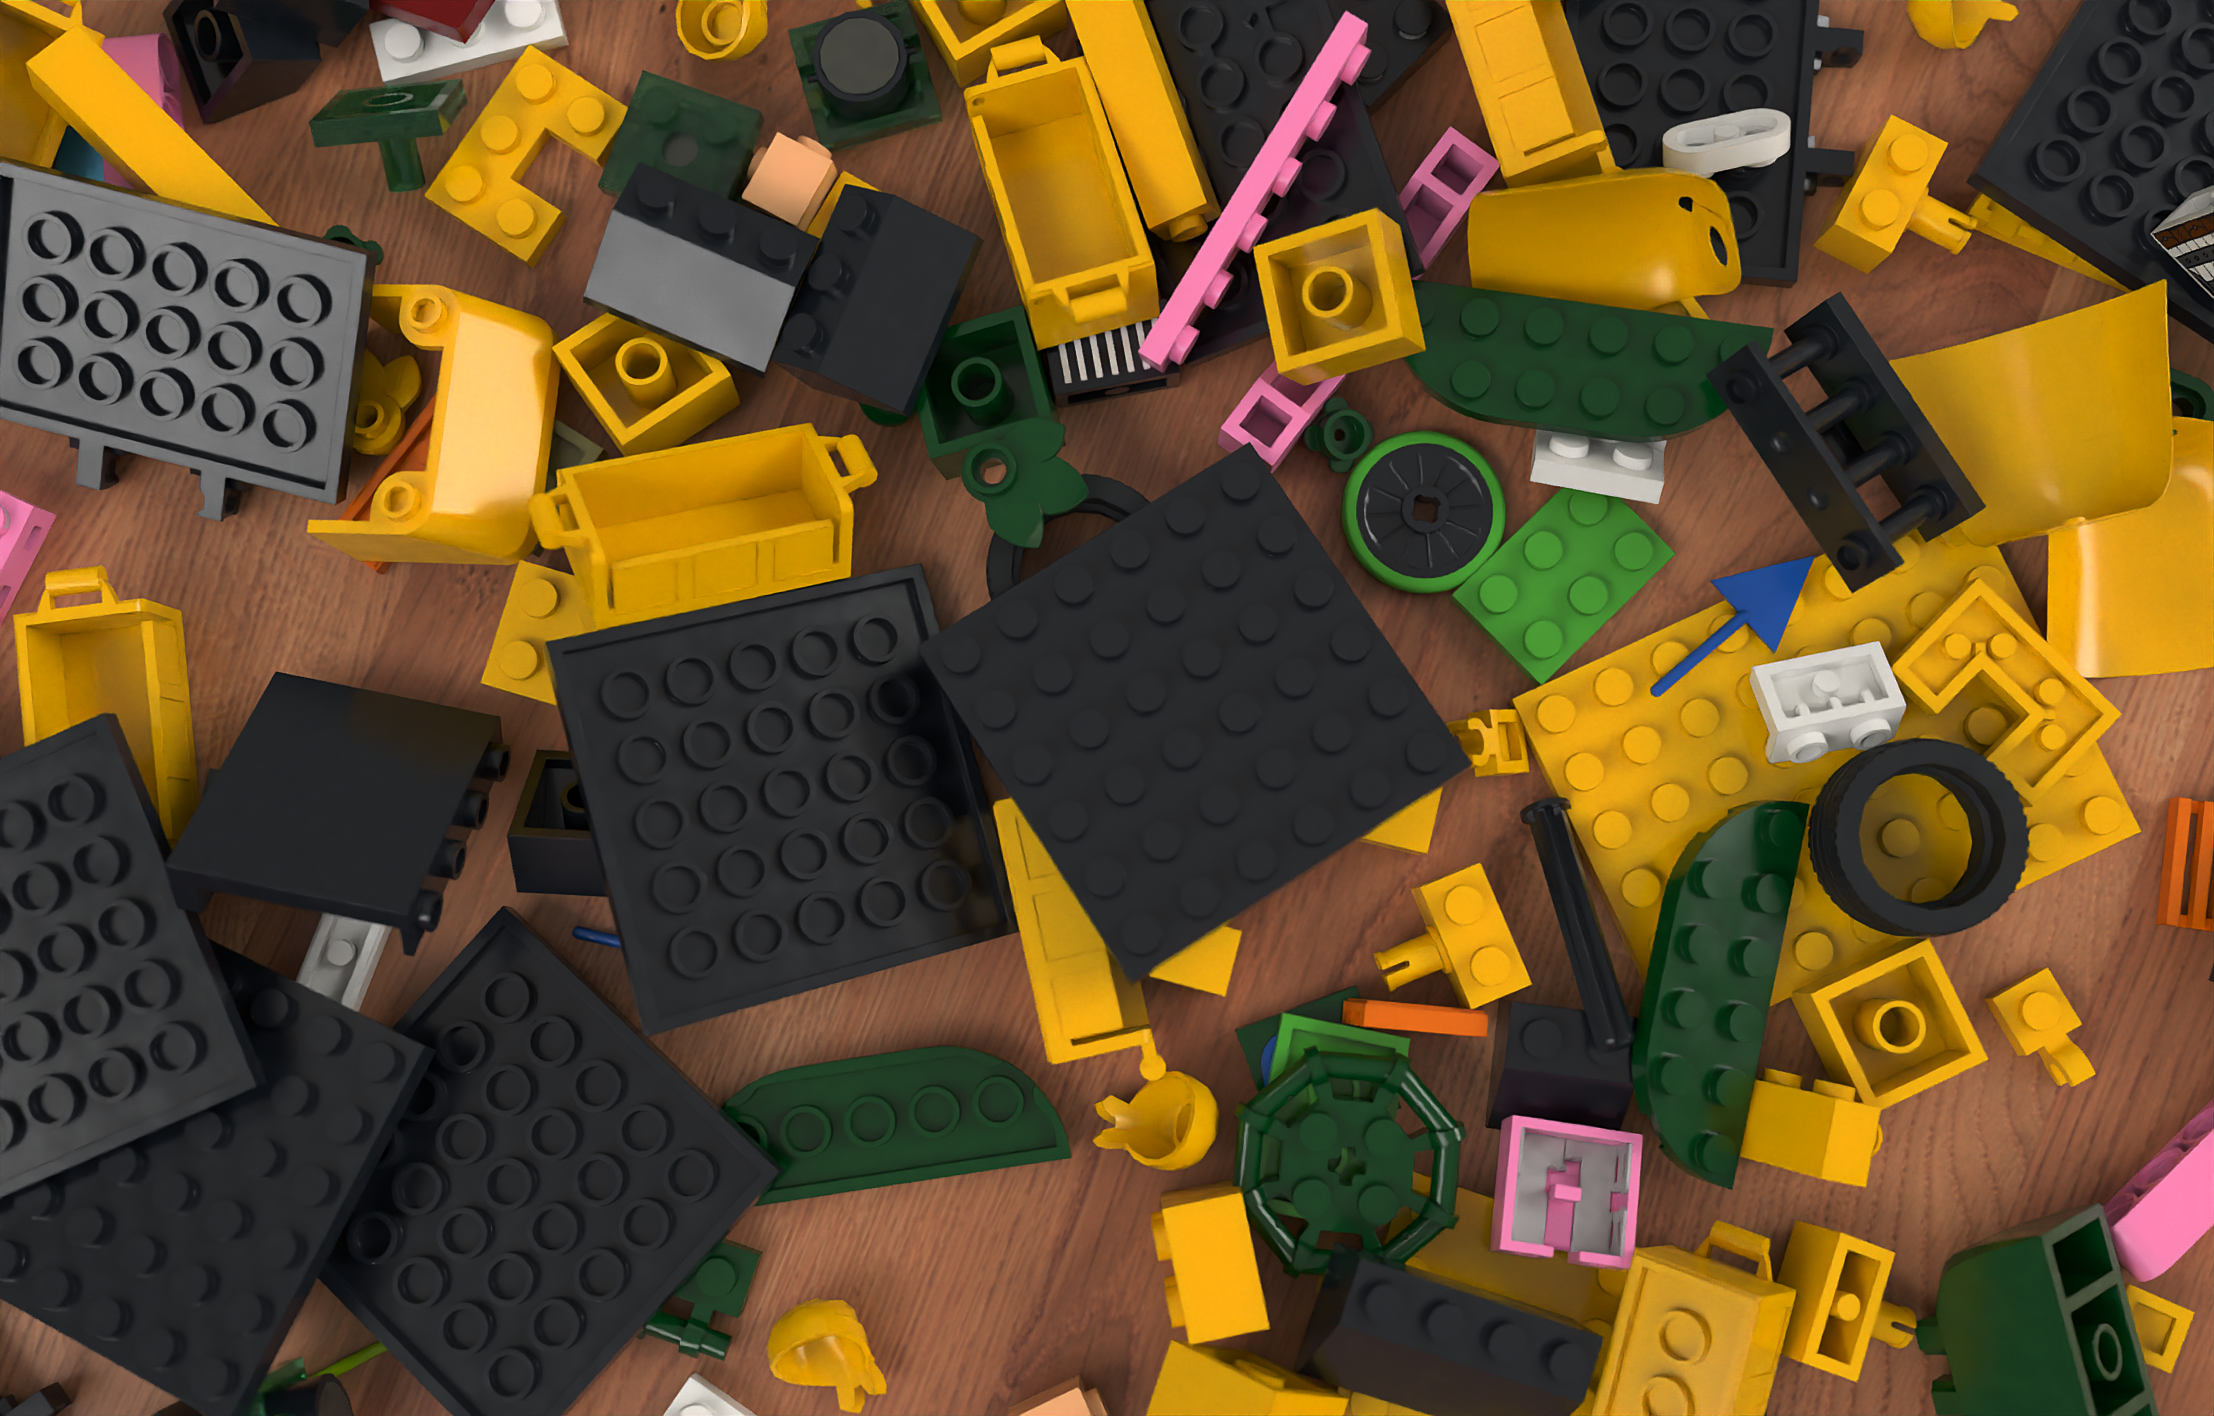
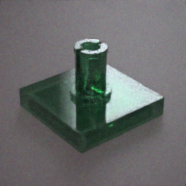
[309,78,468,192]

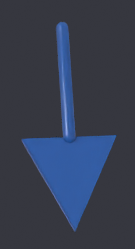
[1650,555,1815,697]

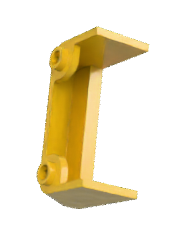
[307,284,562,565]

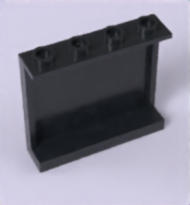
[164,671,511,956]

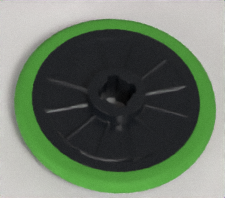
[1341,431,1506,594]

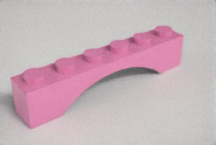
[1217,126,1500,474]

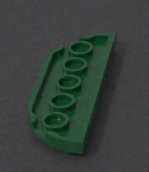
[1400,279,1774,443]
[1632,800,1810,1190]
[721,1045,1072,1207]

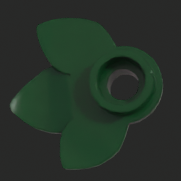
[961,418,1089,549]

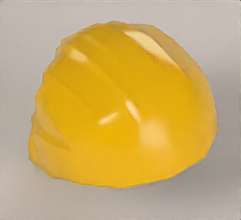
[676,0,768,63]
[1906,0,2021,49]
[1092,1071,1220,1171]
[767,1298,887,1413]

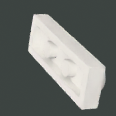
[369,0,569,91]

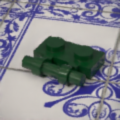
[636,1239,763,1361]

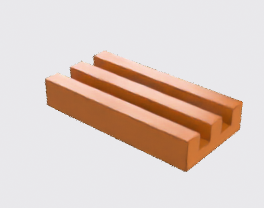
[2156,797,2214,933]
[1342,998,1489,1038]

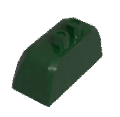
[1914,1203,2159,1416]

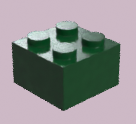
[916,304,1066,480]

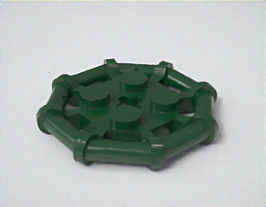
[1232,1045,1467,1279]

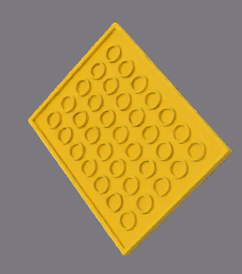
[1508,525,2141,1007]

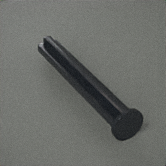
[1520,797,1635,1053]

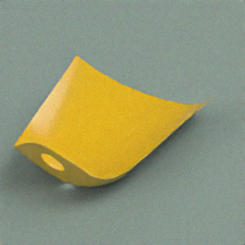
[1467,167,1741,311]
[1889,279,2173,548]
[2046,416,2214,678]

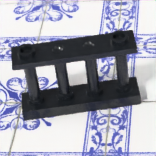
[1706,291,1986,593]

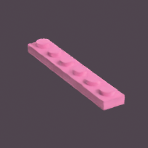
[1138,11,1371,373]

